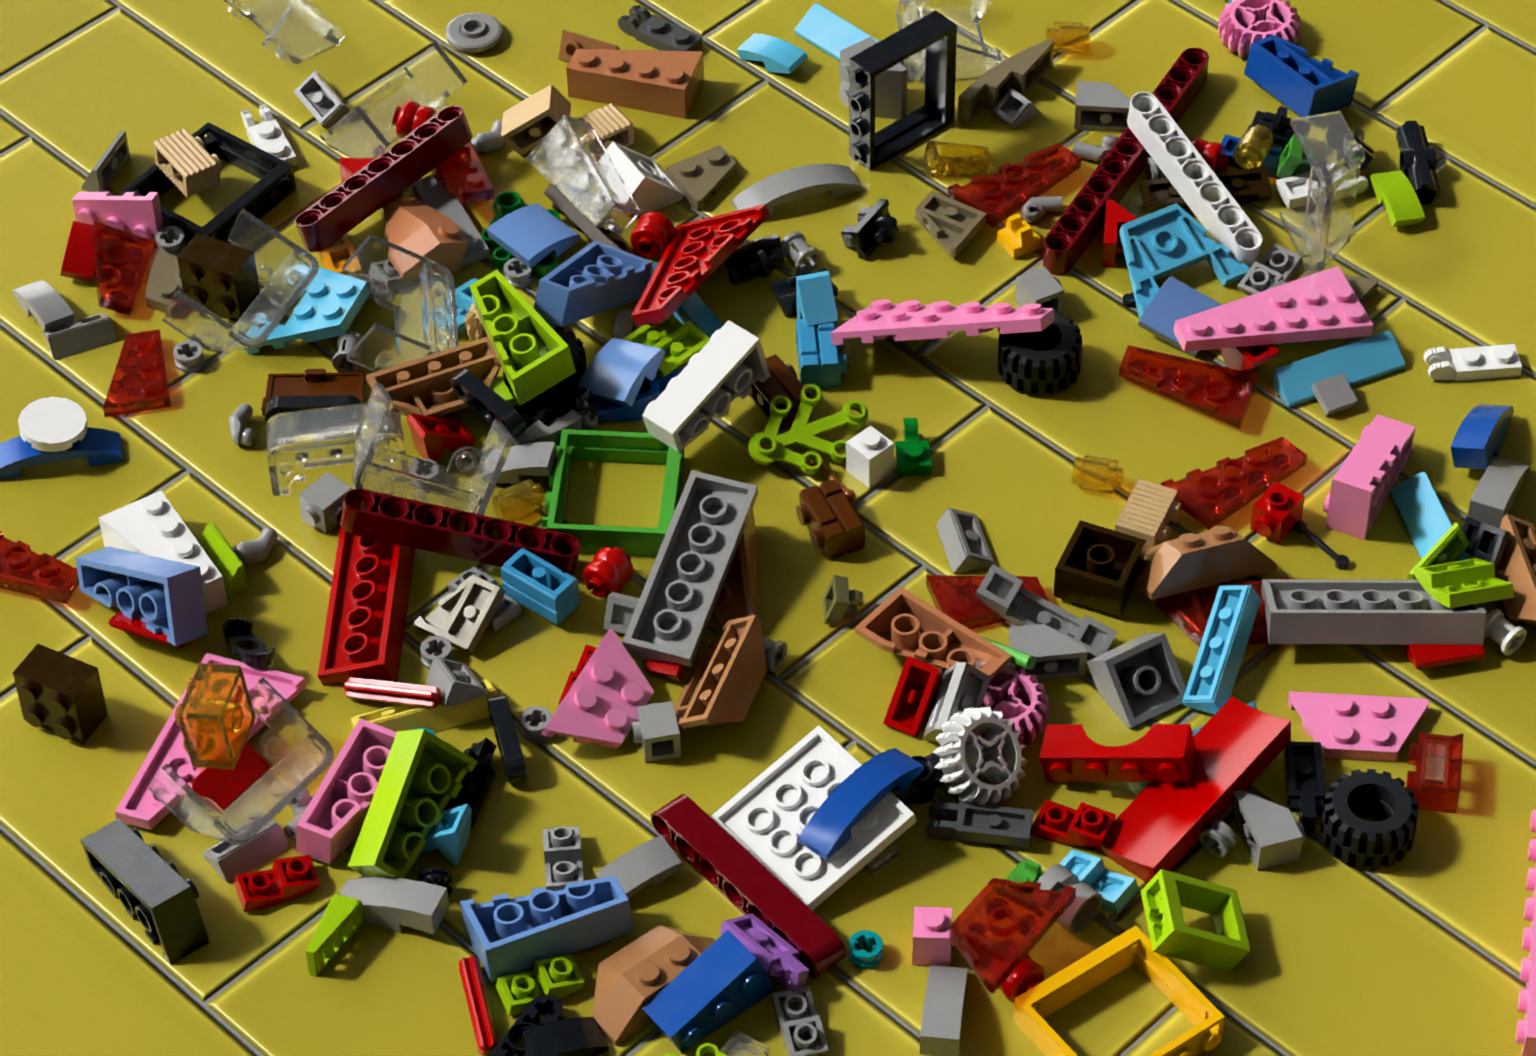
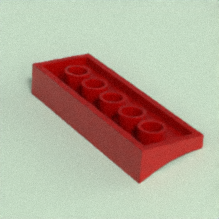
[318,526,416,685]
[1095,696,1291,883]

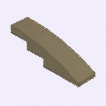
[958,39,1054,125]

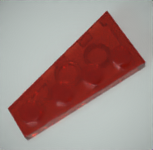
[431,142,494,204]
[948,143,1081,227]
[1119,345,1258,429]
[1161,437,1307,530]
[0,531,79,604]

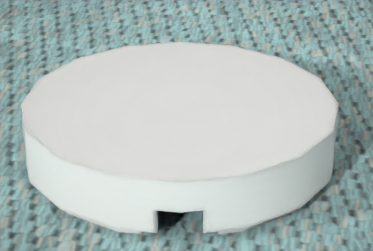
[18,397,87,452]

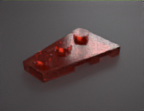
[92,221,156,316]
[103,329,171,417]
[926,575,1048,629]

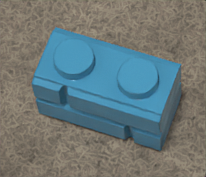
[796,319,847,388]
[501,548,579,625]

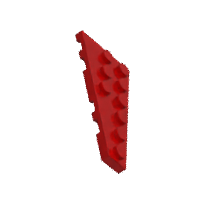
[631,204,770,327]

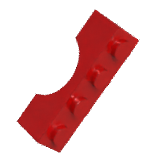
[1039,724,1196,783]

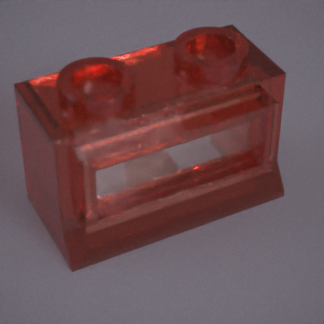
[1406,732,1464,814]

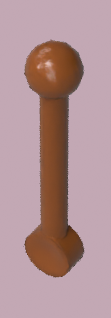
[810,459,856,502]

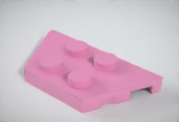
[541,629,654,750]
[1288,691,1429,762]

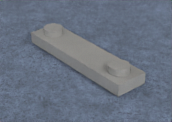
[412,172,490,267]

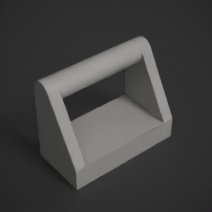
[923,662,991,743]

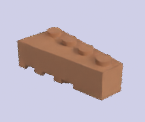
[566,49,704,119]

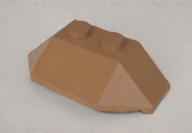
[366,336,501,417]
[1494,514,1536,627]
[1135,526,1276,600]
[674,615,767,729]
[592,925,715,1046]

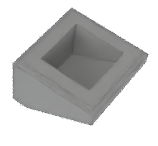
[991,88,1039,128]

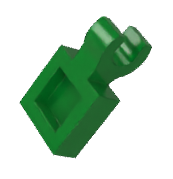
[895,418,932,476]

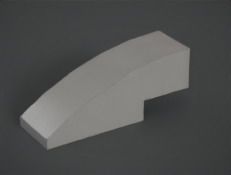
[1468,456,1530,528]
[339,877,449,935]
[920,965,968,1056]

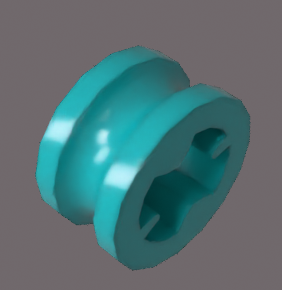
[849,930,883,969]

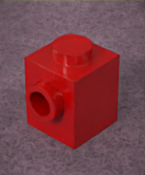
[1250,481,1305,544]

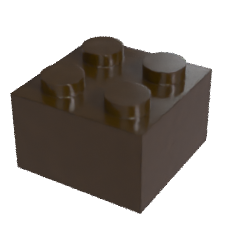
[177,233,261,323]
[1054,520,1146,617]
[13,644,108,745]

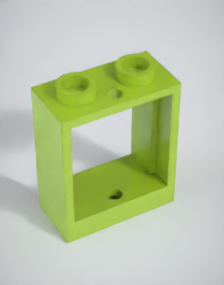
[1141,869,1251,972]

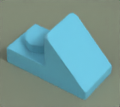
[796,271,838,326]
[420,804,472,866]

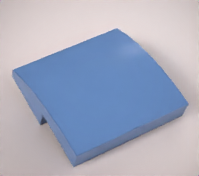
[487,203,581,268]
[1138,276,1222,358]
[576,337,666,407]

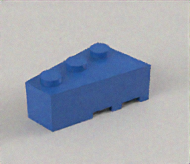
[1244,35,1359,121]
[642,930,777,1053]

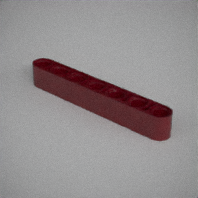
[295,105,473,252]
[341,488,581,576]
[651,794,847,978]

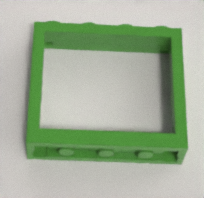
[542,429,685,557]

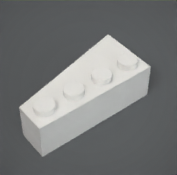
[642,320,771,452]
[98,491,228,614]

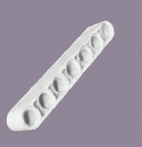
[1127,91,1263,268]

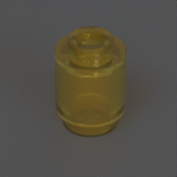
[1046,22,1090,54]
[1233,125,1273,169]
[1072,455,1124,494]
[492,479,545,522]

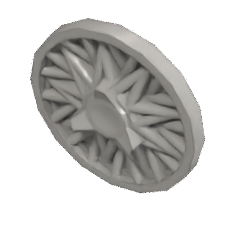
[445,12,502,53]

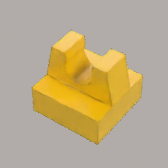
[997,213,1041,259]

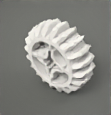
[932,707,1029,805]

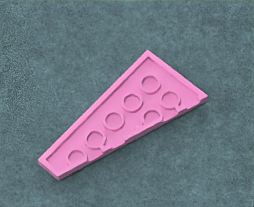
[1173,265,1374,352]
[830,299,1055,345]
[115,653,306,830]

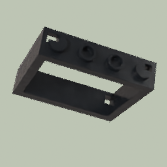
[849,10,957,171]
[122,122,296,246]

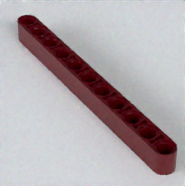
[1043,48,1209,275]

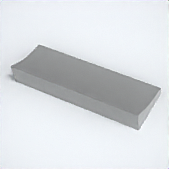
[622,470,758,667]
[1261,579,1486,645]

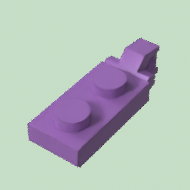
[720,914,810,992]

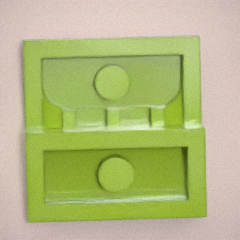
[622,314,710,378]
[1414,558,1514,608]

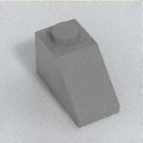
[1074,81,1131,132]
[1008,624,1087,680]
[1231,790,1306,870]

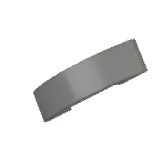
[732,164,861,217]
[975,564,1117,660]

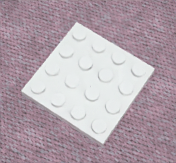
[710,725,917,911]

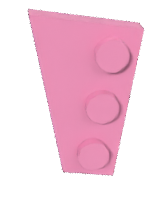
[72,192,164,247]

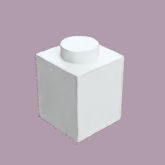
[846,425,894,488]

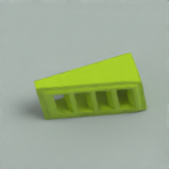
[306,893,364,976]

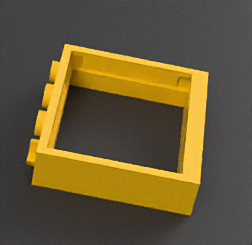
[1013,925,1225,1056]

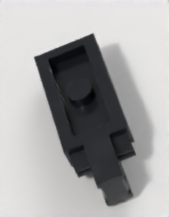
[443,737,497,829]
[1283,742,1326,832]

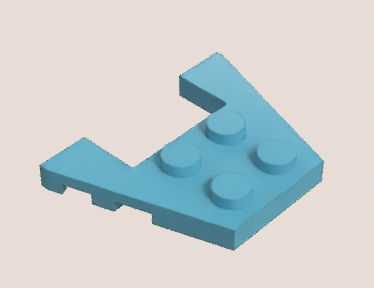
[1119,203,1250,318]
[243,261,371,354]

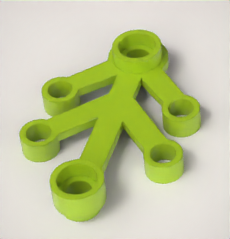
[748,384,868,475]

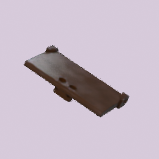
[261,369,365,416]

